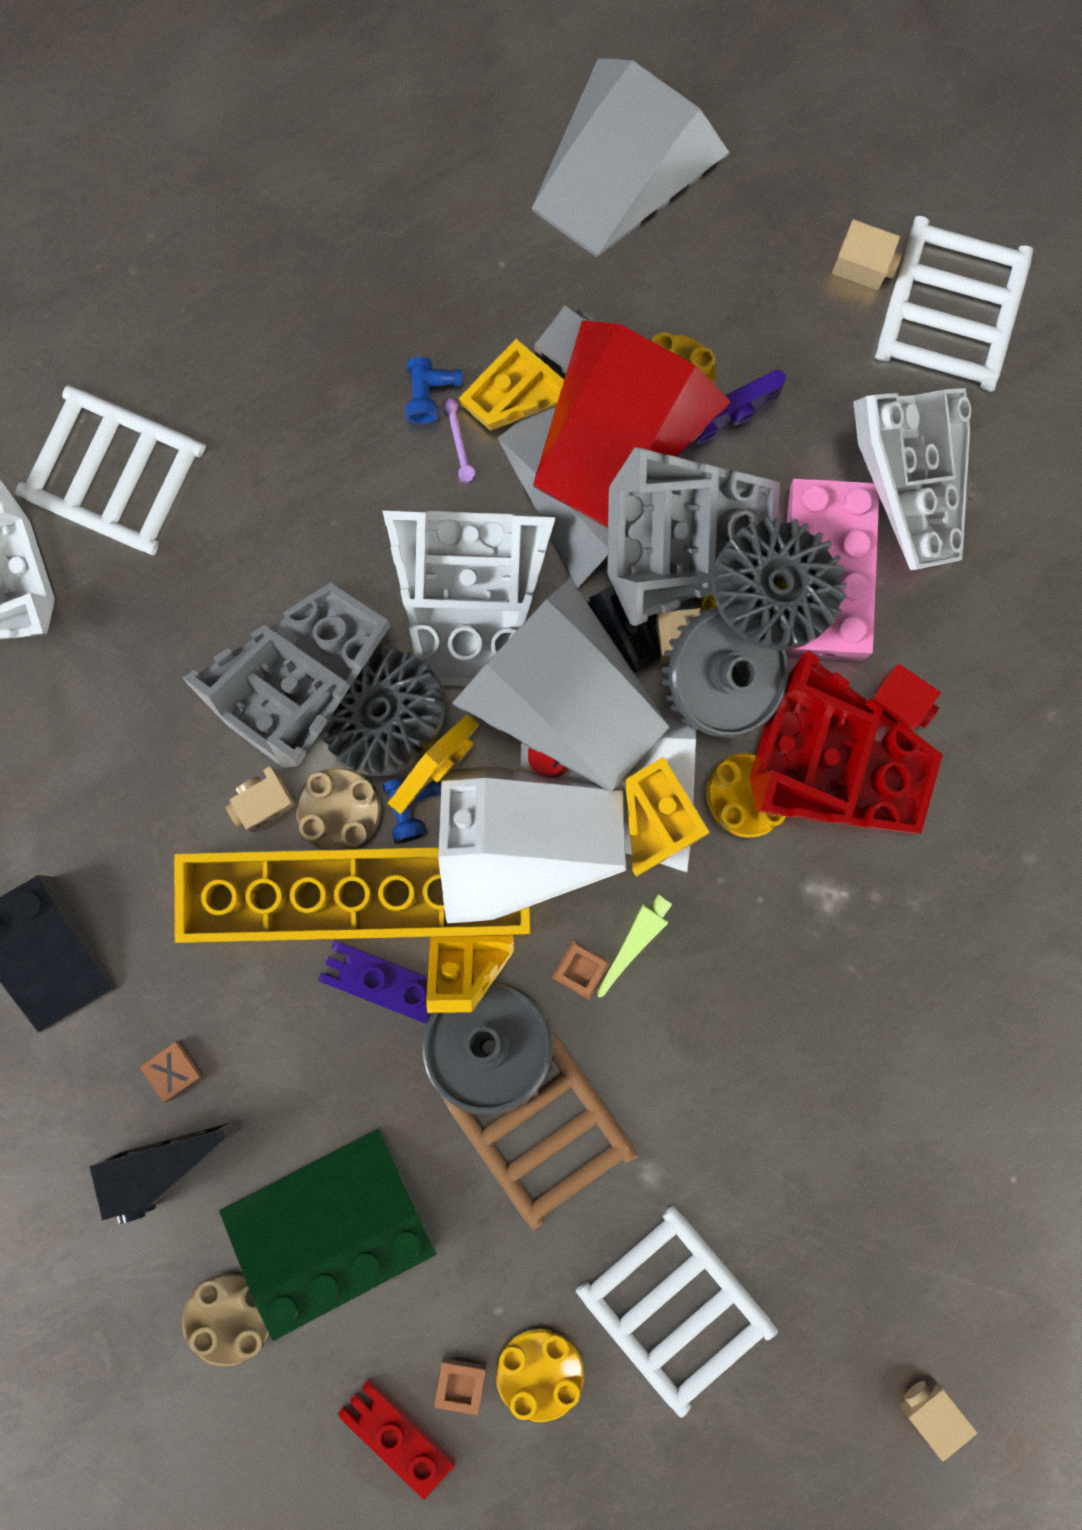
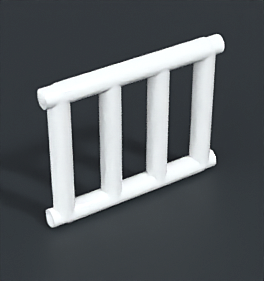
[875,216,1034,392]
[15,385,206,555]
[576,1206,778,1418]

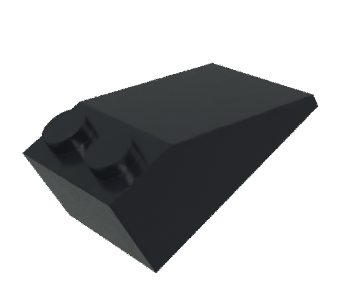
[0,875,116,1032]
[89,1120,241,1224]

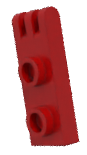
[337,1379,455,1500]

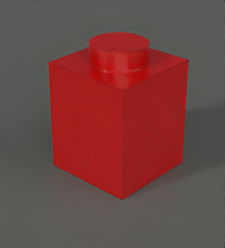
[870,663,942,731]

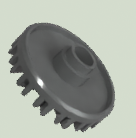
[712,516,847,651]
[662,607,789,738]
[322,647,445,776]
[422,982,555,1116]

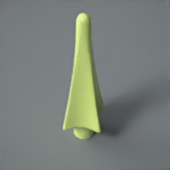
[595,894,672,998]

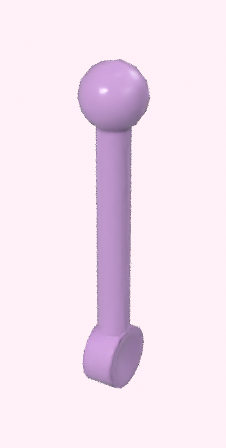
[443,398,475,483]

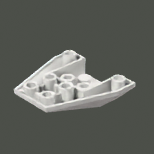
[853,388,971,570]
[438,766,626,923]

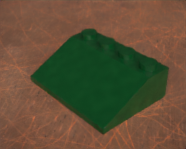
[219,1128,437,1341]

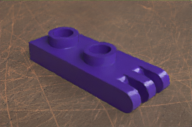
[695,370,786,444]
[318,940,430,1024]

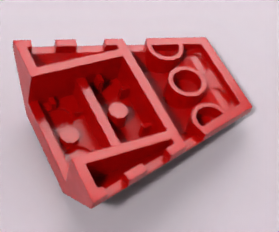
[533,320,731,528]
[749,650,943,835]

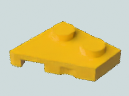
[459,339,564,431]
[388,714,480,814]
[626,756,710,877]
[426,935,514,1013]

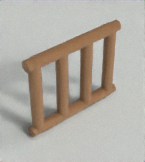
[442,1029,638,1230]

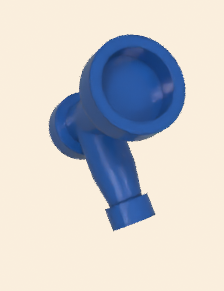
[405,357,462,424]
[382,777,441,844]

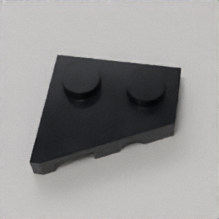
[589,585,660,673]

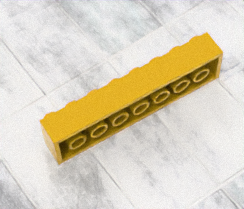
[174,848,531,943]

